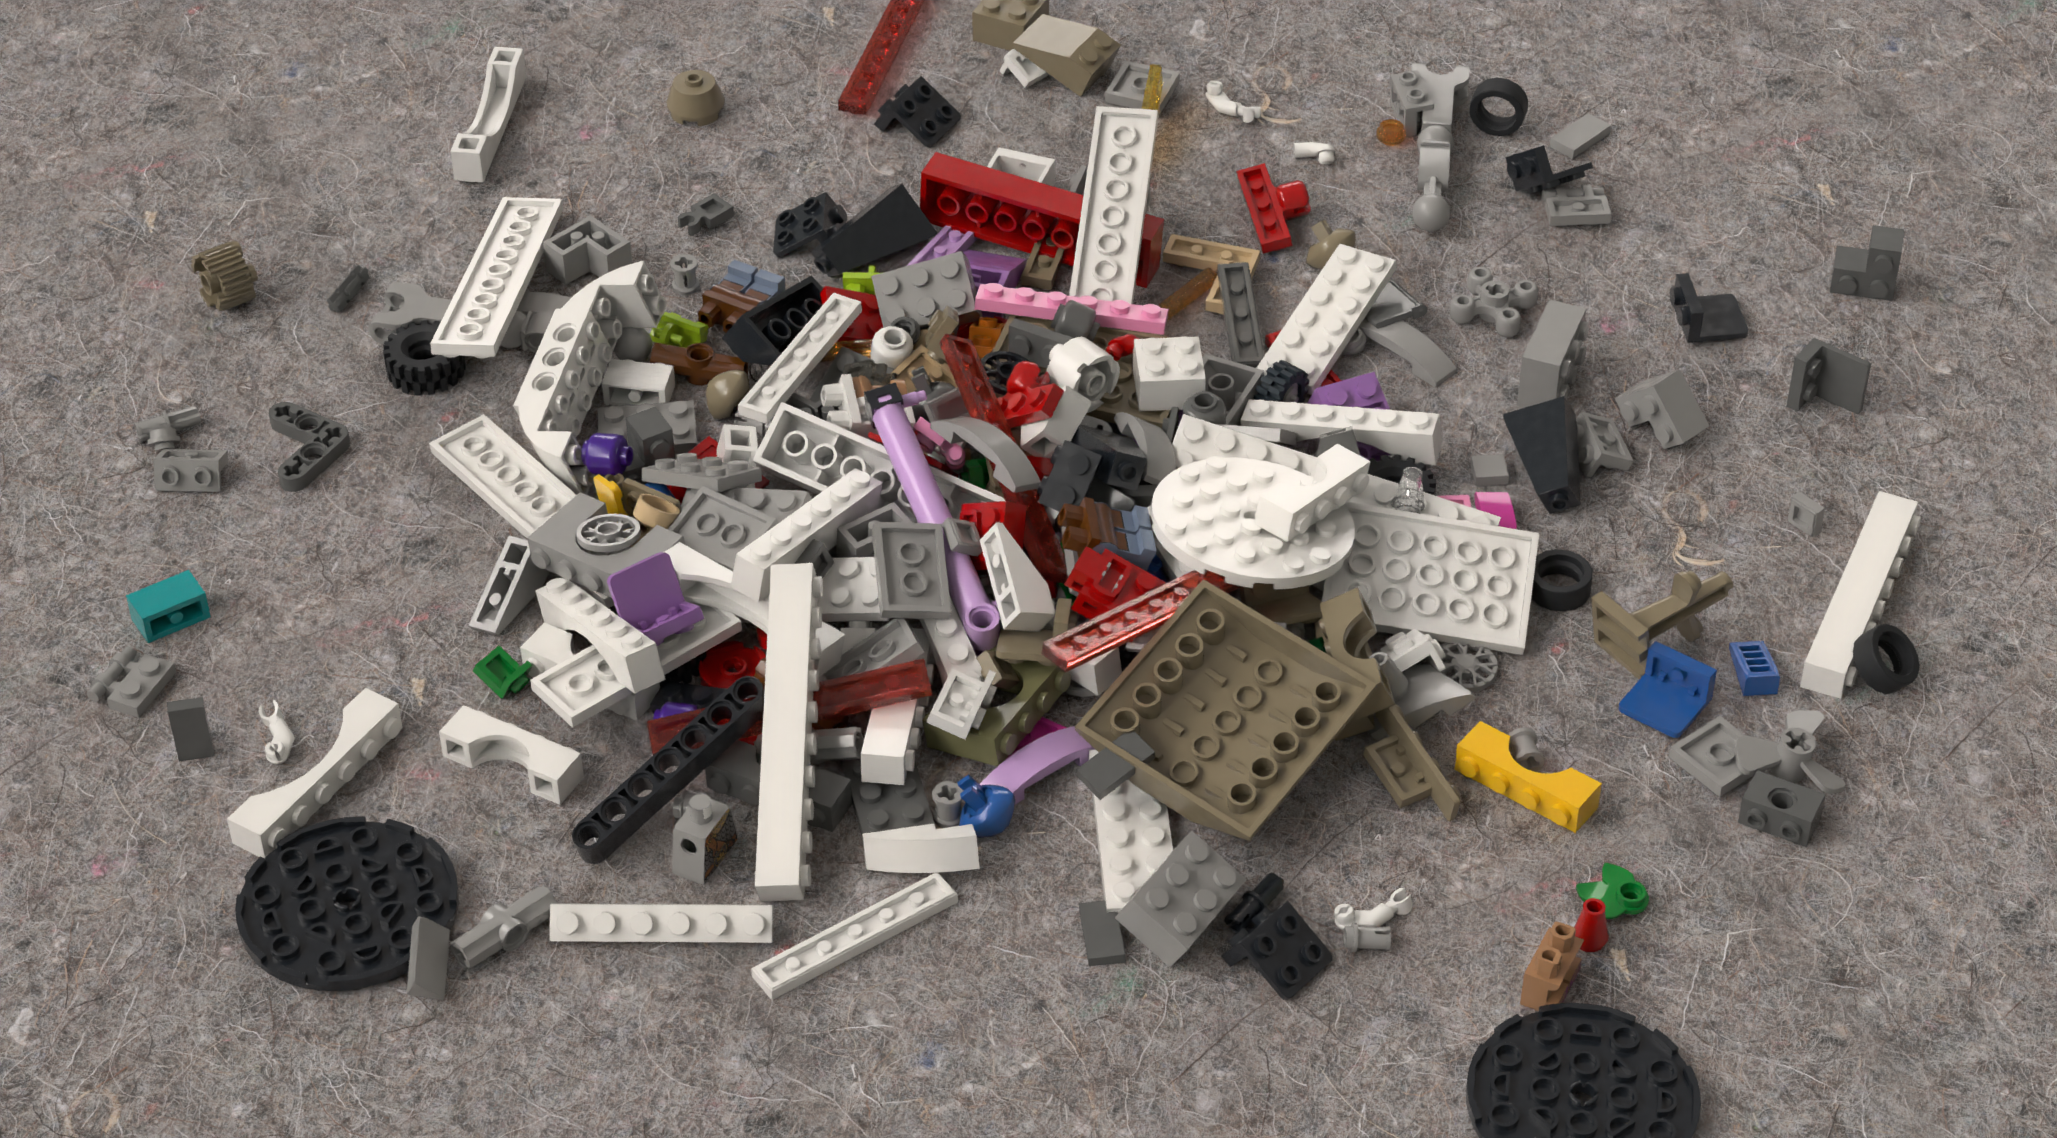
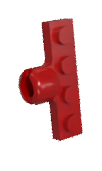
[1236,163,1311,254]
[972,361,1064,430]

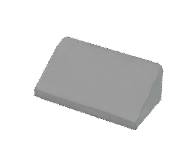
[407,917,450,1000]

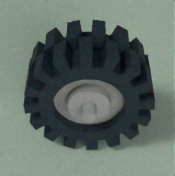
[1254,360,1309,403]

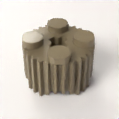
[191,240,258,311]

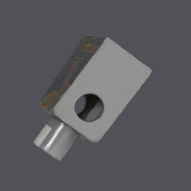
[672,794,738,885]

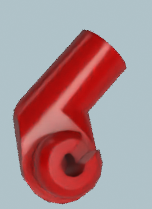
[1105,334,1139,361]

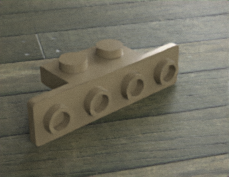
[1363,704,1460,821]

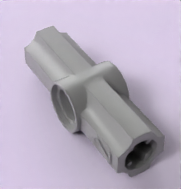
[754,727,864,765]
[450,885,557,970]

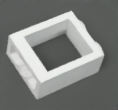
[987,148,1055,186]

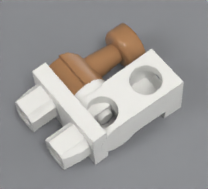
[820,374,916,440]

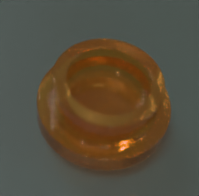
[1376,119,1406,146]

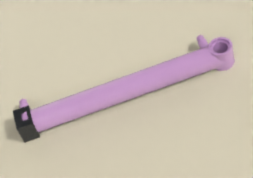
[864,382,1000,651]

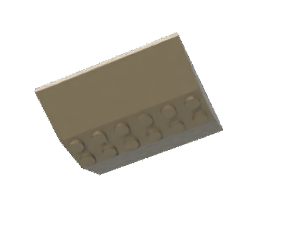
[1075,579,1377,841]

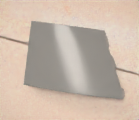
[1369,664,1476,741]

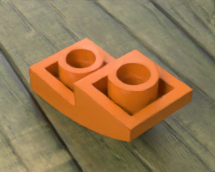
[963,317,1005,359]

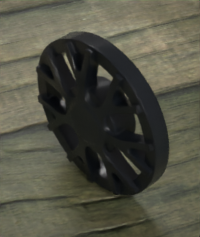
[978,351,1039,395]

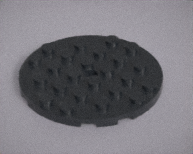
[235,816,459,991]
[1466,1003,1701,1138]

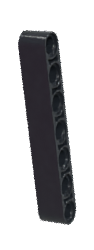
[572,676,764,864]

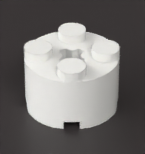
[1046,337,1120,413]

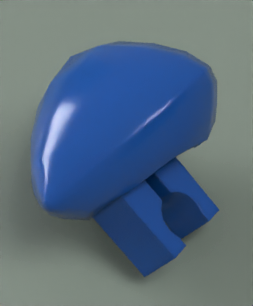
[957,774,1015,838]

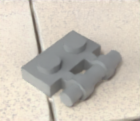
[1542,185,1611,226]
[87,646,176,718]

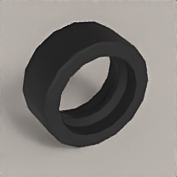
[1469,77,1529,136]
[1531,549,1593,611]
[1853,624,1920,694]

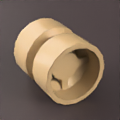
[625,494,680,547]

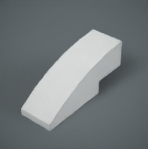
[862,824,980,873]

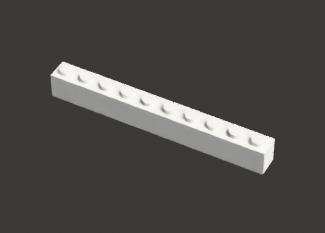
[755,563,823,901]

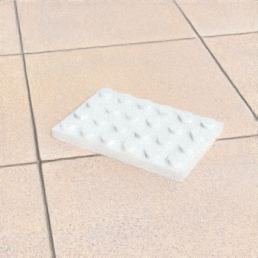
[1320,502,1539,655]

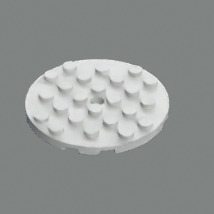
[1150,456,1355,589]

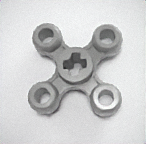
[1450,267,1538,337]

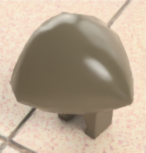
[1306,219,1356,270]
[706,370,750,419]

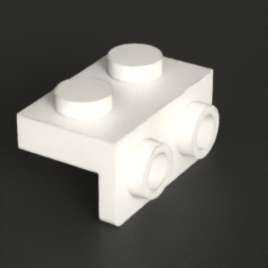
[1380,629,1446,672]
[927,668,997,740]

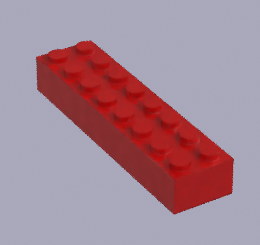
[920,152,1164,288]

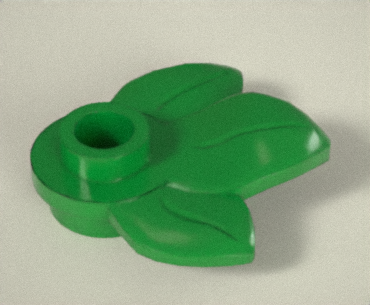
[1576,863,1649,919]

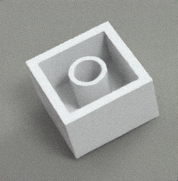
[1133,336,1206,411]

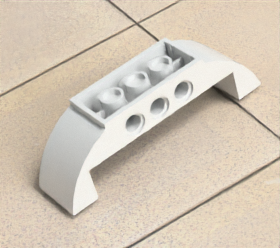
[513,261,666,495]

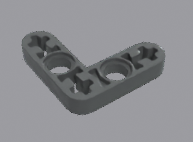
[268,402,350,492]

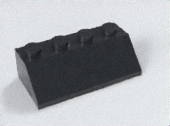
[722,275,823,365]

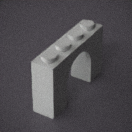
[527,492,685,598]

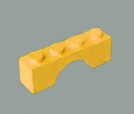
[1454,721,1602,833]

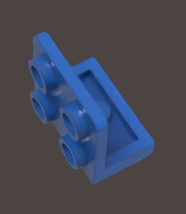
[1619,641,1717,738]

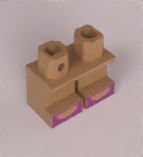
[1520,921,1584,1011]

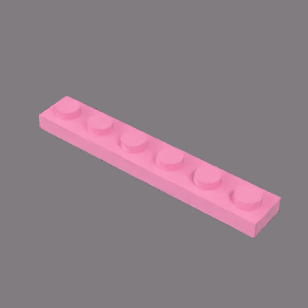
[974,283,1168,335]

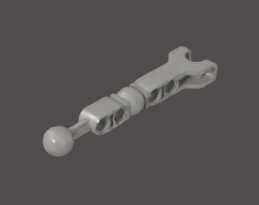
[1411,63,1469,232]
[368,282,652,362]

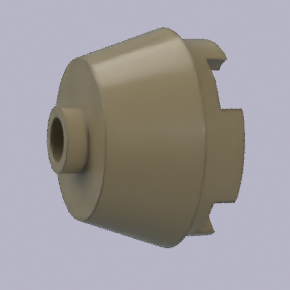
[666,70,725,126]

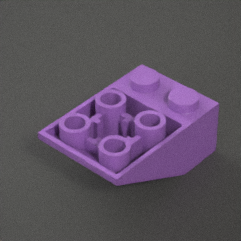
[963,250,1027,318]
[1307,372,1391,461]

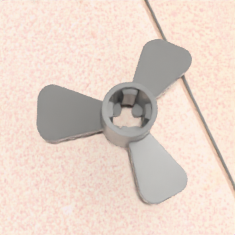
[1734,710,1846,794]

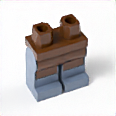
[698,260,785,333]
[1057,497,1157,571]

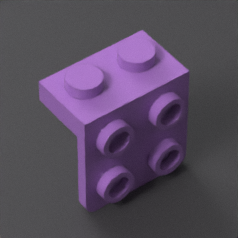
[607,552,704,646]

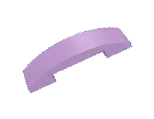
[980,727,1095,804]

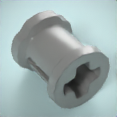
[670,254,700,295]
[1508,727,1545,772]
[932,781,963,828]

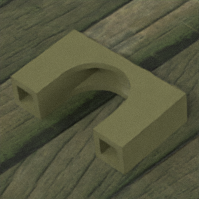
[922,645,1071,767]

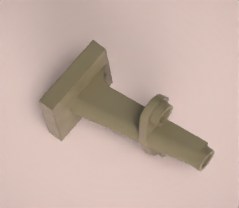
[1591,570,1733,680]

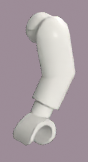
[1205,81,1261,123]
[259,700,295,765]
[1334,888,1412,931]

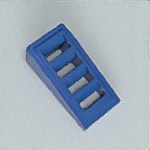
[1729,641,1780,696]

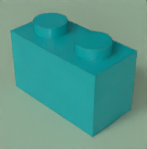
[126,570,211,643]

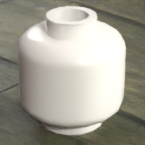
[870,326,913,370]

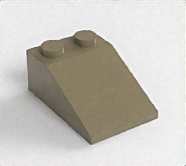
[1011,14,1121,97]

